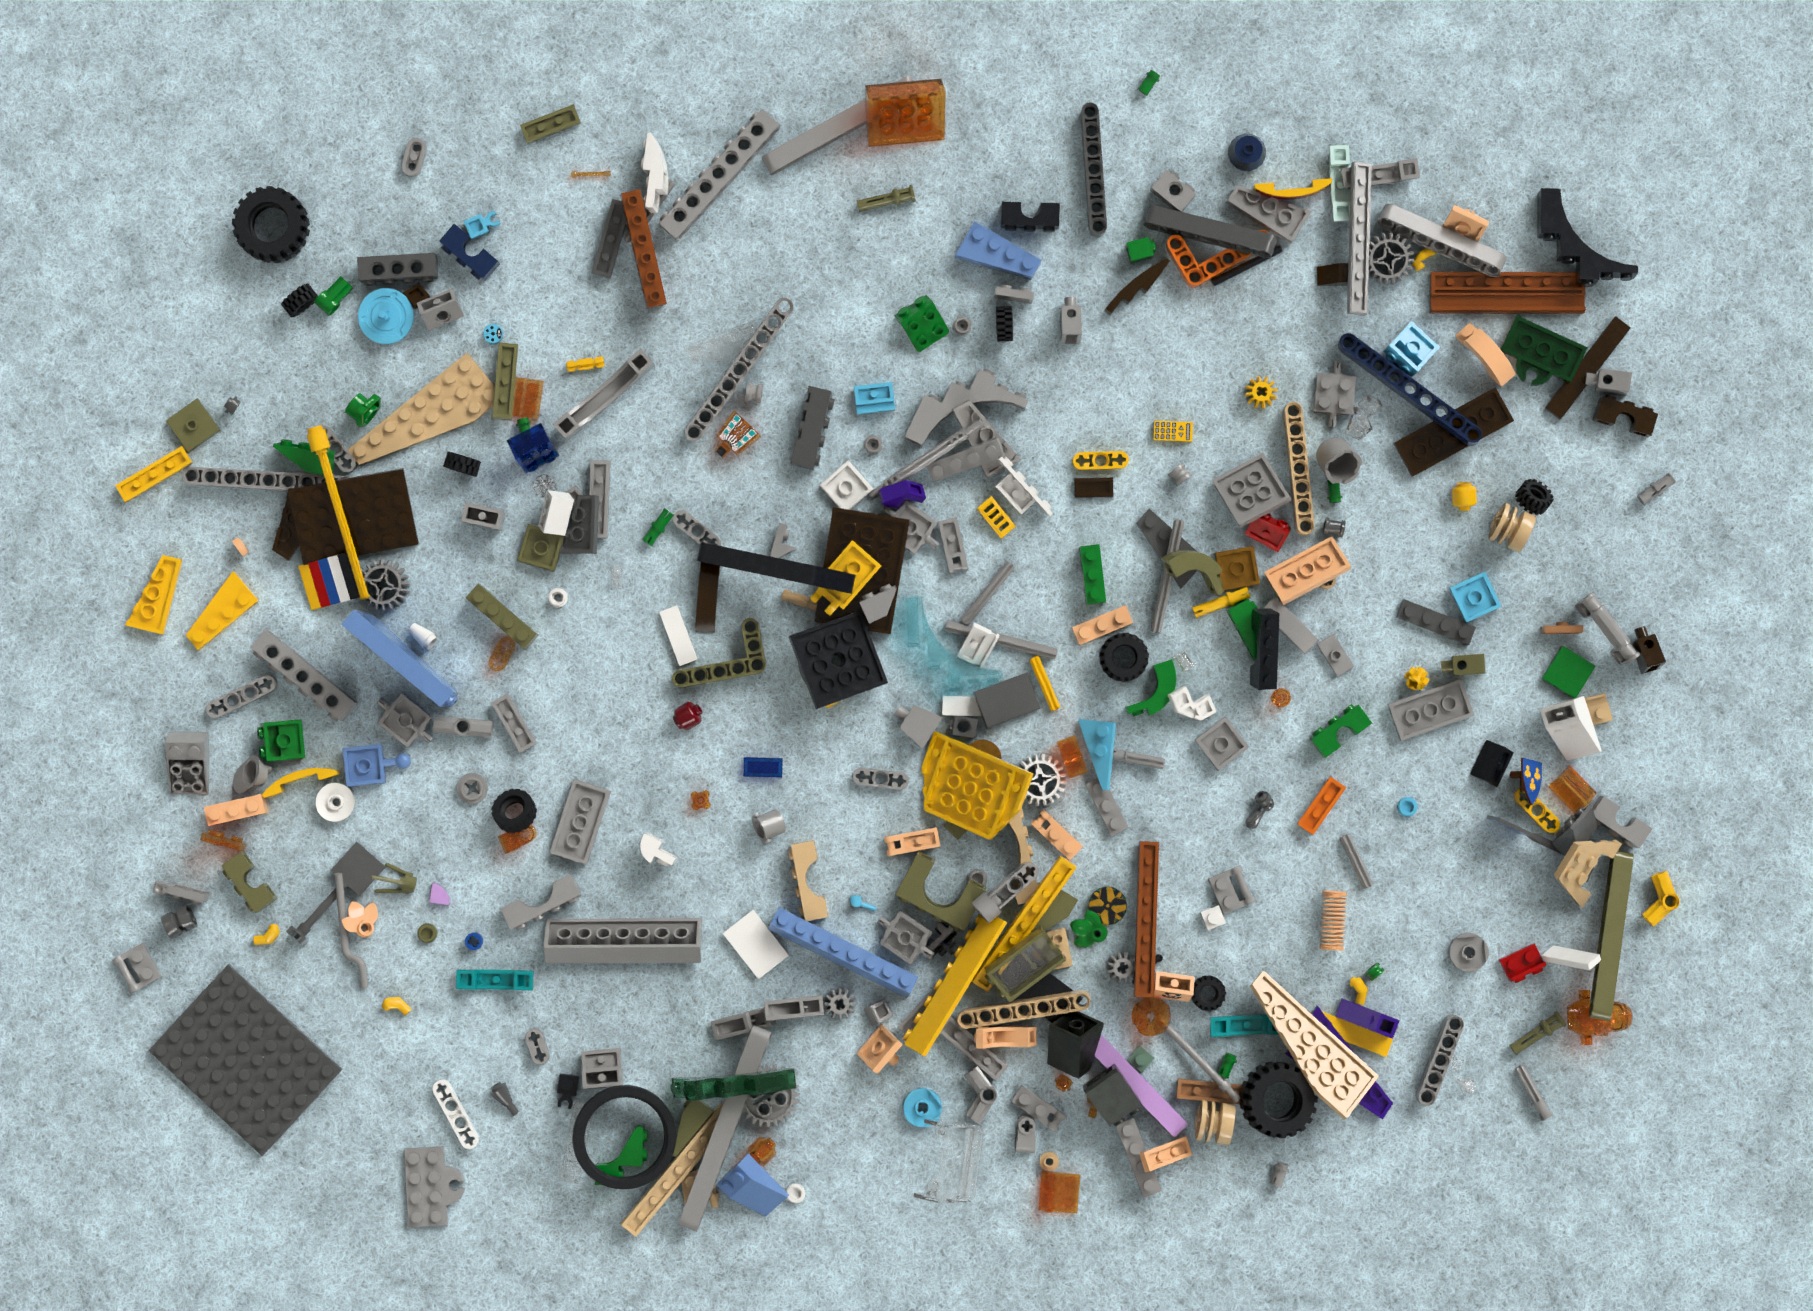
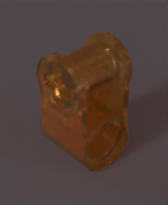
[497,825,537,854]

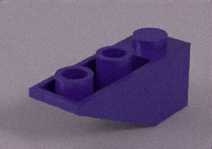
[1335,998,1400,1039]

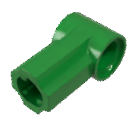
[314,276,353,316]

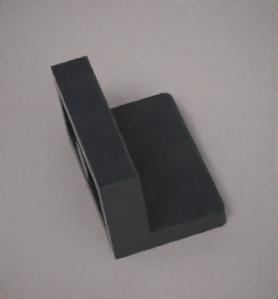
[1470,740,1514,787]

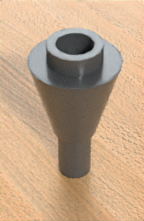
[490,1082,519,1116]

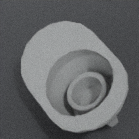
[233,755,272,794]

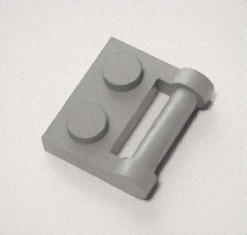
[1208,865,1256,914]
[112,943,163,994]

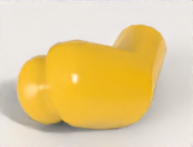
[1412,248,1436,271]

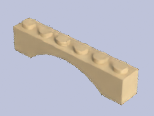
[1008,808,1040,905]

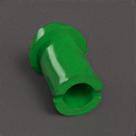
[1138,70,1160,96]
[516,417,533,443]
[1327,480,1343,503]
[1217,1052,1237,1079]

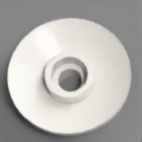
[316,783,355,822]

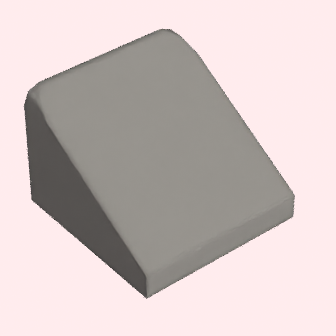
[864,998,893,1026]

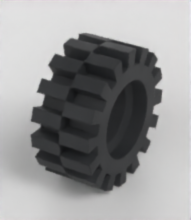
[281,283,318,318]
[996,306,1013,342]
[443,451,481,477]
[1515,479,1554,515]
[1192,975,1226,1011]

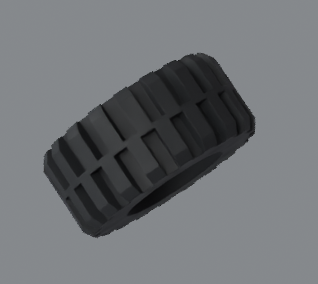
[232,186,310,263]
[1239,1061,1318,1138]

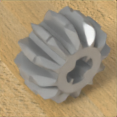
[1106,951,1135,984]
[823,987,857,1020]

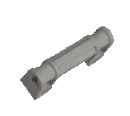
[1575,592,1640,665]

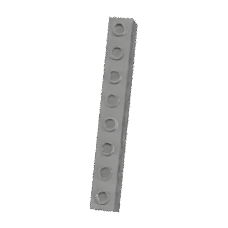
[659,109,780,242]

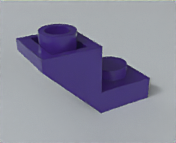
[878,480,926,509]

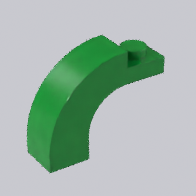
[1125,659,1176,717]

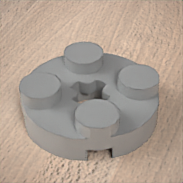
[1449,933,1489,972]

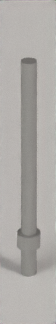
[1153,1013,1241,1103]

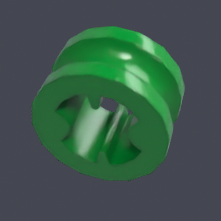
[1365,962,1384,981]

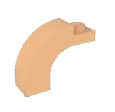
[1455,323,1516,387]
[974,1026,1037,1049]

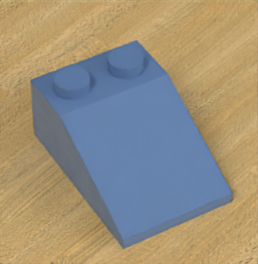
[716,1153,789,1216]

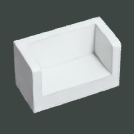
[538,490,574,536]

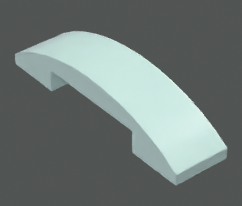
[1329,145,1350,222]

